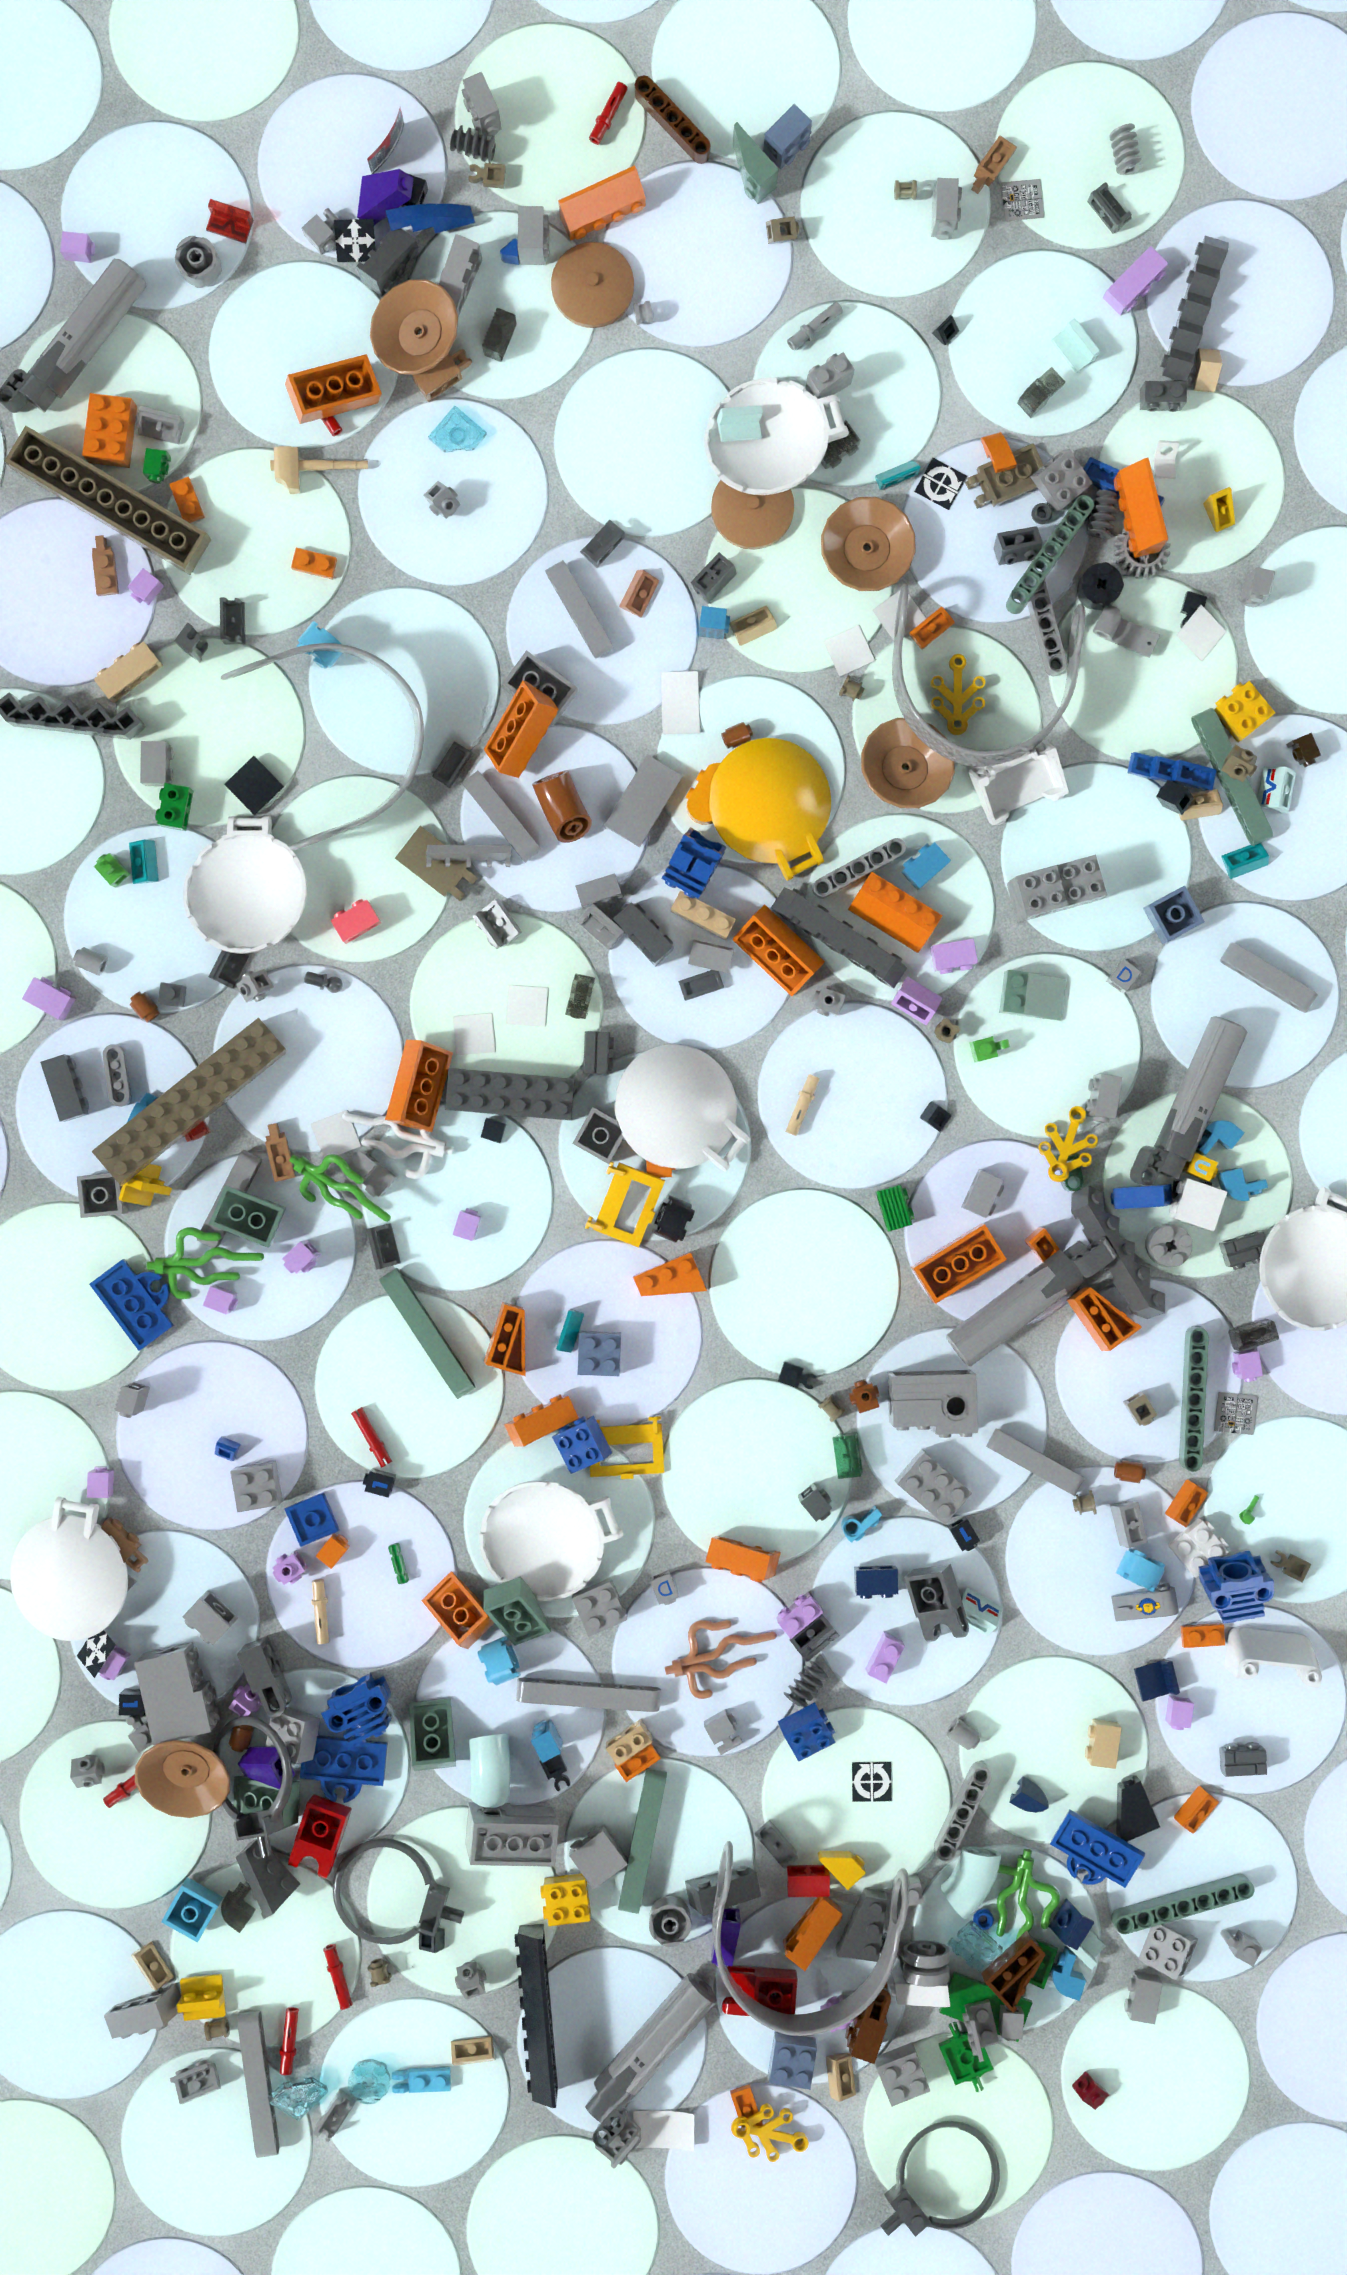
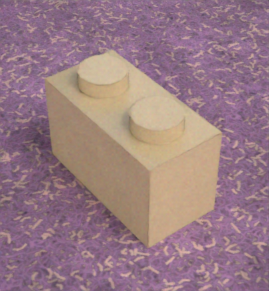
[1085,1719,1122,1769]

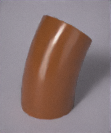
[532,770,592,843]

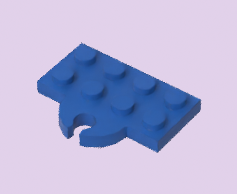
[89,1259,174,1351]
[300,1736,388,1803]
[1050,1809,1145,1888]

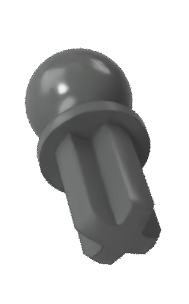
[304,971,343,993]

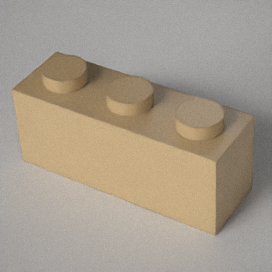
[94,641,163,703]
[670,891,736,940]

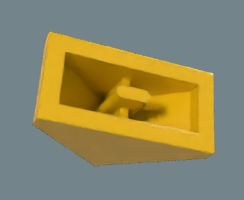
[1203,487,1235,532]

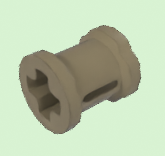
[894,180,917,200]
[818,1394,845,1422]
[204,2017,230,2041]

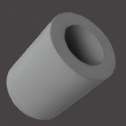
[73,947,108,976]
[947,1718,980,1750]

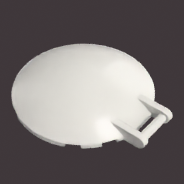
[704,378,849,495]
[183,816,307,954]
[615,1044,751,1172]
[1259,1187,1347,1331]
[479,1481,623,1601]
[10,1497,128,1641]

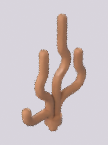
[664,1620,777,1699]

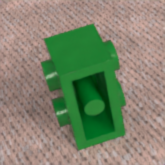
[155,783,194,831]

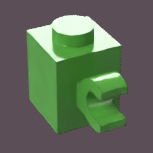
[93,853,130,888]
[969,1036,1010,1063]

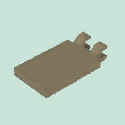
[965,443,1044,509]
[395,826,478,901]

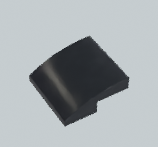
[224,755,284,816]

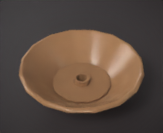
[370,280,458,374]
[821,497,916,591]
[861,717,955,809]
[135,1740,231,1818]

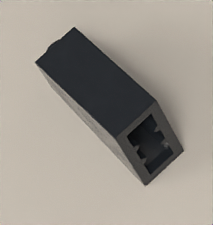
[1116,1775,1160,1842]

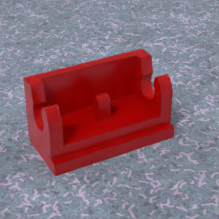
[787,1865,830,1897]

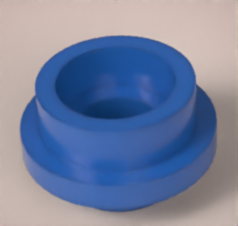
[973,1908,994,1930]

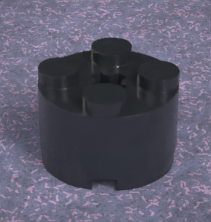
[1077,562,1124,611]
[652,1195,695,1243]

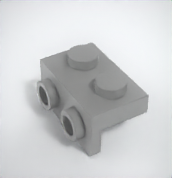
[473,898,522,949]
[170,2060,221,2104]
[595,2117,641,2169]

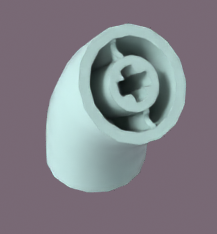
[469,1734,511,1808]
[941,1846,1001,1919]

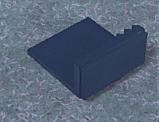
[1134,1660,1180,1702]
[1049,1898,1094,1950]

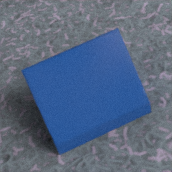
[500,238,519,265]
[215,1436,241,1461]

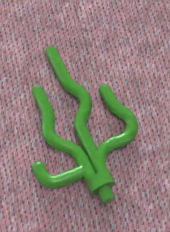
[289,1154,391,1222]
[147,1227,264,1299]
[996,1848,1060,1940]

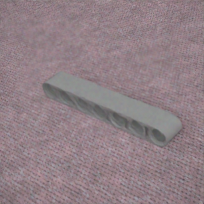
[516,1677,661,1712]
[237,2010,279,2158]

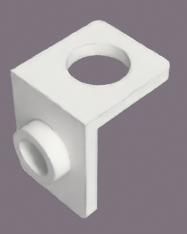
[1153,440,1179,479]

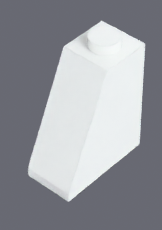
[890,1975,950,2007]

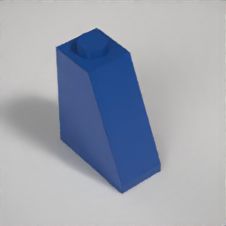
[1110,1183,1173,1209]

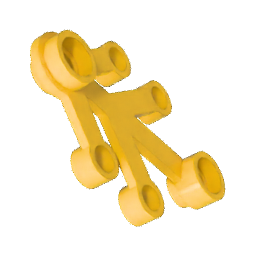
[930,654,986,735]
[1038,1106,1098,1182]
[731,2103,809,2162]

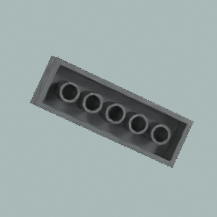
[445,1068,575,1121]

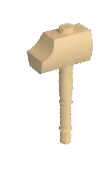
[270,446,368,494]

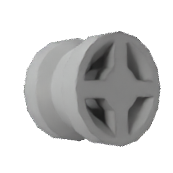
[633,300,653,325]

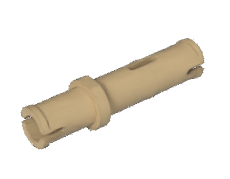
[785,1074,820,1136]
[311,1579,329,1644]

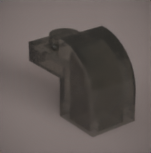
[1017,367,1066,418]
[565,973,595,1019]
[221,1881,256,1933]

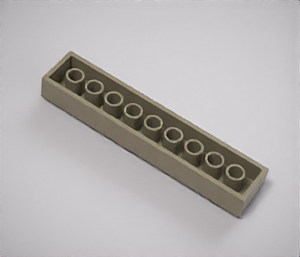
[4,425,211,575]
[91,1017,286,1187]

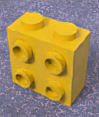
[1214,681,1275,743]
[540,1873,591,1926]

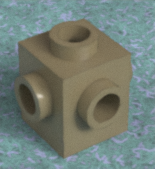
[1221,744,1257,782]

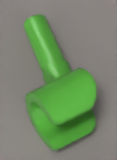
[1239,1495,1259,1525]

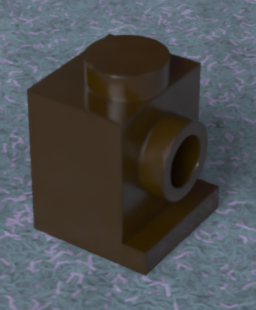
[1286,732,1321,768]

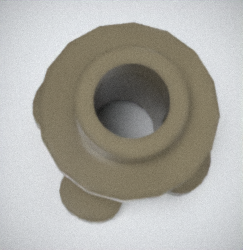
[839,675,865,701]
[934,1018,960,1043]
[1072,1490,1097,1515]
[367,1958,392,1987]

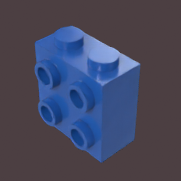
[552,1416,612,1474]
[778,1702,836,1762]

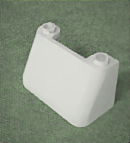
[968,740,1069,825]
[1224,1627,1322,1688]

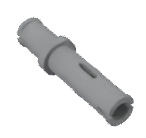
[787,302,843,351]

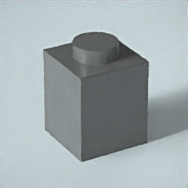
[158,982,187,1007]

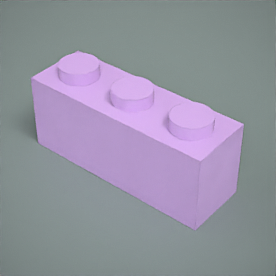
[1103,246,1168,315]

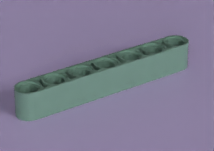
[1006,495,1094,614]
[1191,708,1273,846]
[379,1268,476,1399]
[1179,1326,1209,1472]
[618,1768,667,1914]
[1111,1874,1255,1934]

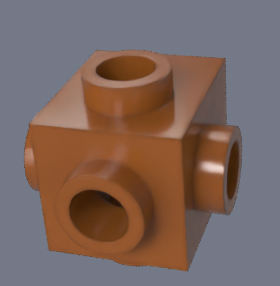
[848,1379,880,1413]

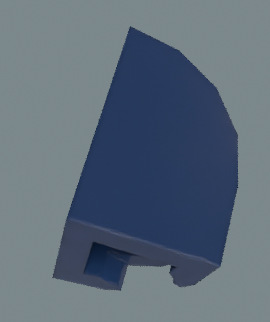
[1009,1776,1049,1813]

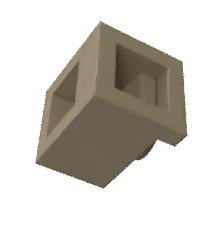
[766,216,799,244]
[1123,1392,1157,1426]

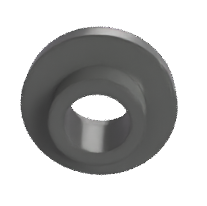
[1031,503,1053,525]

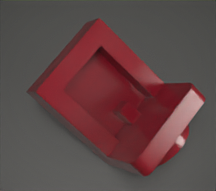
[1072,2071,1109,2110]

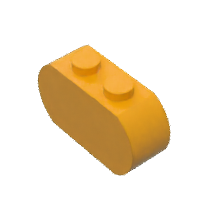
[685,763,720,825]

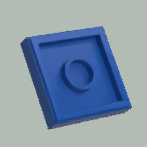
[285,1492,340,1547]

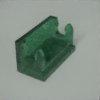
[832,1432,863,1479]

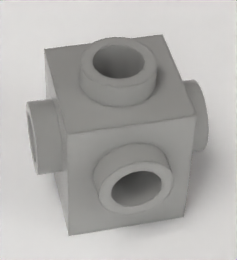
[423,481,461,519]
[236,969,274,1003]
[812,985,846,1017]
[70,1755,105,1788]
[455,1961,487,2000]

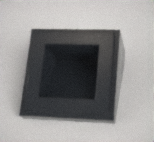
[920,1101,952,1132]
[481,1118,507,1144]
[419,1928,445,1953]

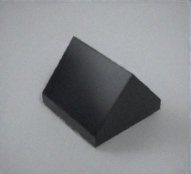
[932,315,959,345]

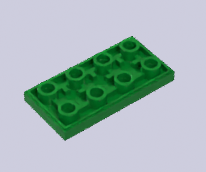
[939,1971,1033,2042]

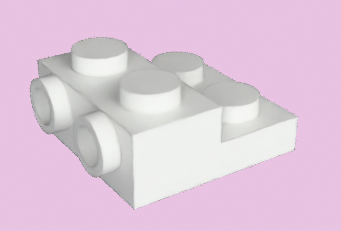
[1167,1518,1229,1578]

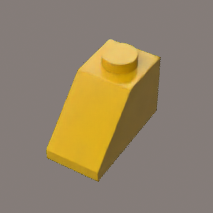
[817,1851,866,1890]

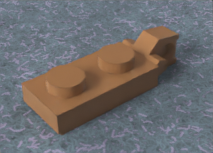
[971,135,1017,194]
[92,535,119,596]
[265,1123,296,1182]

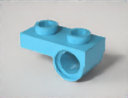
[841,1506,882,1543]

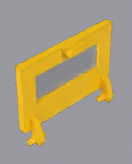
[585,1161,665,1248]
[589,1416,664,1479]

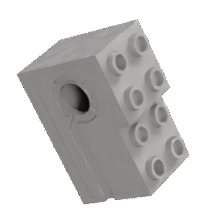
[1006,854,1107,923]
[887,1370,978,1438]
[134,1642,221,1745]
[465,1802,559,1867]

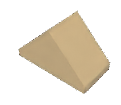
[1194,348,1223,393]

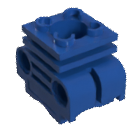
[661,827,727,899]
[1198,1551,1274,1624]
[321,1673,392,1747]

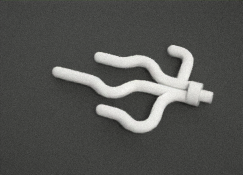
[342,1102,454,1179]

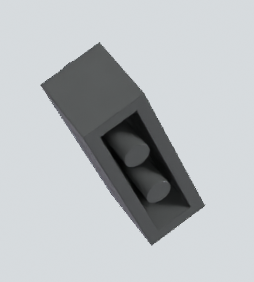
[40,1054,89,1122]

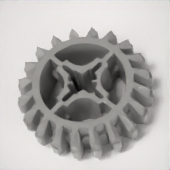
[1114,528,1171,578]

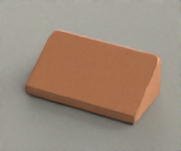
[619,570,660,618]

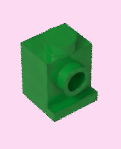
[142,448,171,484]

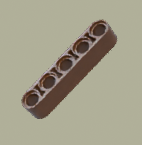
[635,75,711,164]

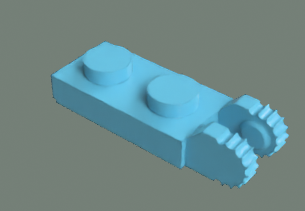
[392,2067,451,2094]

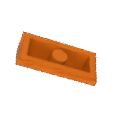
[1165,1479,1208,1528]
[1174,1786,1219,1834]

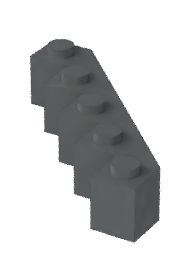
[1160,235,1229,381]
[0,692,146,740]
[771,887,907,989]
[1071,1186,1165,1319]

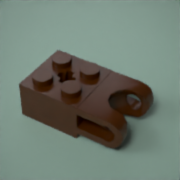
[845,1982,891,2064]

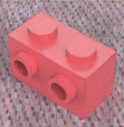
[330,899,382,944]

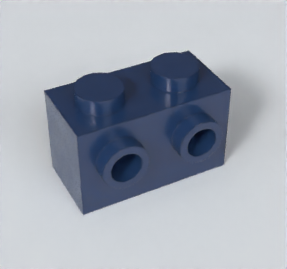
[854,1565,899,1599]

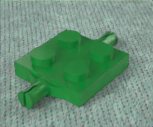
[938,2022,994,2092]

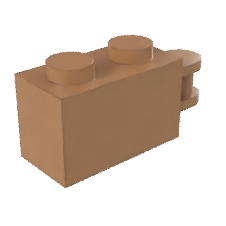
[412,349,472,402]
[101,1517,149,1573]

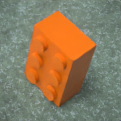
[82,393,137,468]

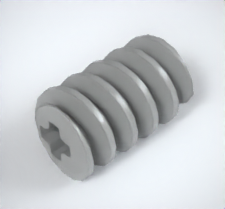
[1109,123,1143,175]

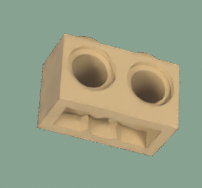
[606,1719,652,1766]

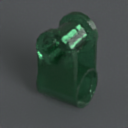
[1056,1152,1084,1192]

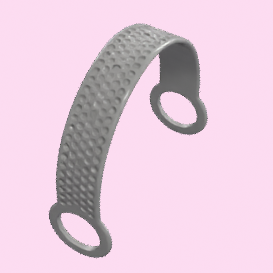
[892,583,1085,767]
[220,643,424,850]
[712,1841,909,2036]

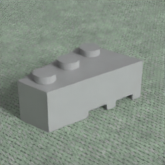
[439,234,482,318]
[103,1983,181,2039]

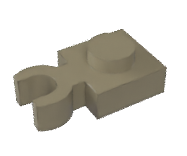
[469,163,506,189]
[1270,1550,1311,1583]

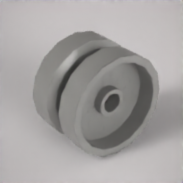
[903,1940,950,1987]

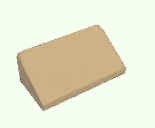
[729,605,777,646]
[1179,789,1223,821]
[131,1942,174,1990]
[451,2036,495,2066]
[826,2053,856,2102]

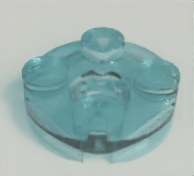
[348,2059,391,2104]

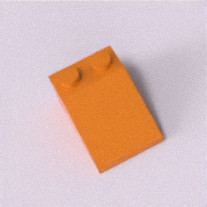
[421,1571,494,1649]

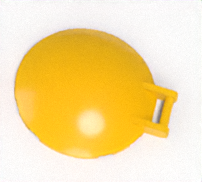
[709,738,831,881]

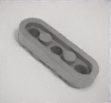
[102,1044,132,1107]

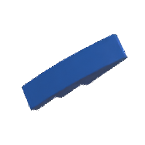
[386,204,475,234]
[1083,457,1165,506]
[1127,752,1217,790]

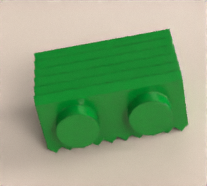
[875,1184,915,1232]

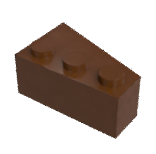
[981,1930,1046,2014]

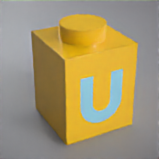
[1182,1152,1218,1182]

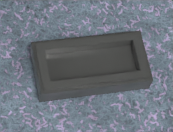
[432,741,473,788]
[678,970,724,1001]

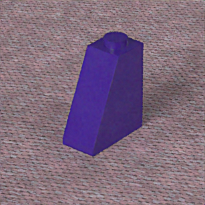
[357,169,413,225]
[237,1747,295,1789]
[711,1908,741,1967]

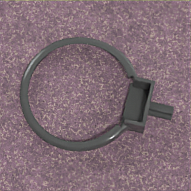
[213,1716,293,1857]
[333,1838,465,1945]
[880,2121,1000,2237]

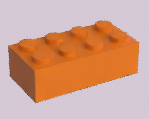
[285,354,382,424]
[911,1223,1007,1304]

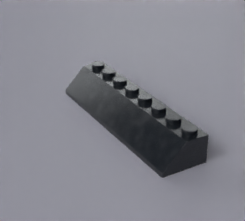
[514,1924,558,2108]

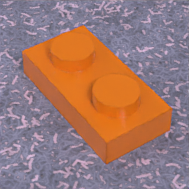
[169,476,205,523]
[291,548,337,580]
[909,606,955,650]
[1181,1623,1225,1648]
[614,1743,661,1782]
[730,2084,763,2127]

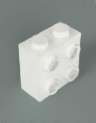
[1169,1178,1227,1231]

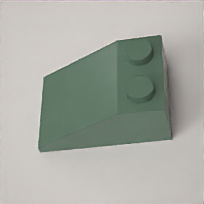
[733,122,779,204]
[999,970,1067,1021]
[209,1185,286,1248]
[483,1576,551,1646]
[409,1698,456,1771]
[233,1775,300,1828]

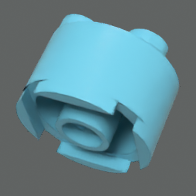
[297,621,342,669]
[1116,1548,1165,1593]
[477,1636,521,1686]

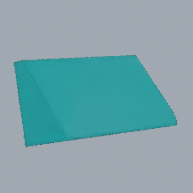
[875,460,921,490]
[129,840,159,884]
[1221,843,1269,879]
[556,1309,584,1353]

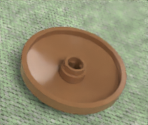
[551,242,634,328]
[711,480,794,550]

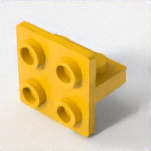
[119,1164,172,1206]
[177,1974,226,2021]

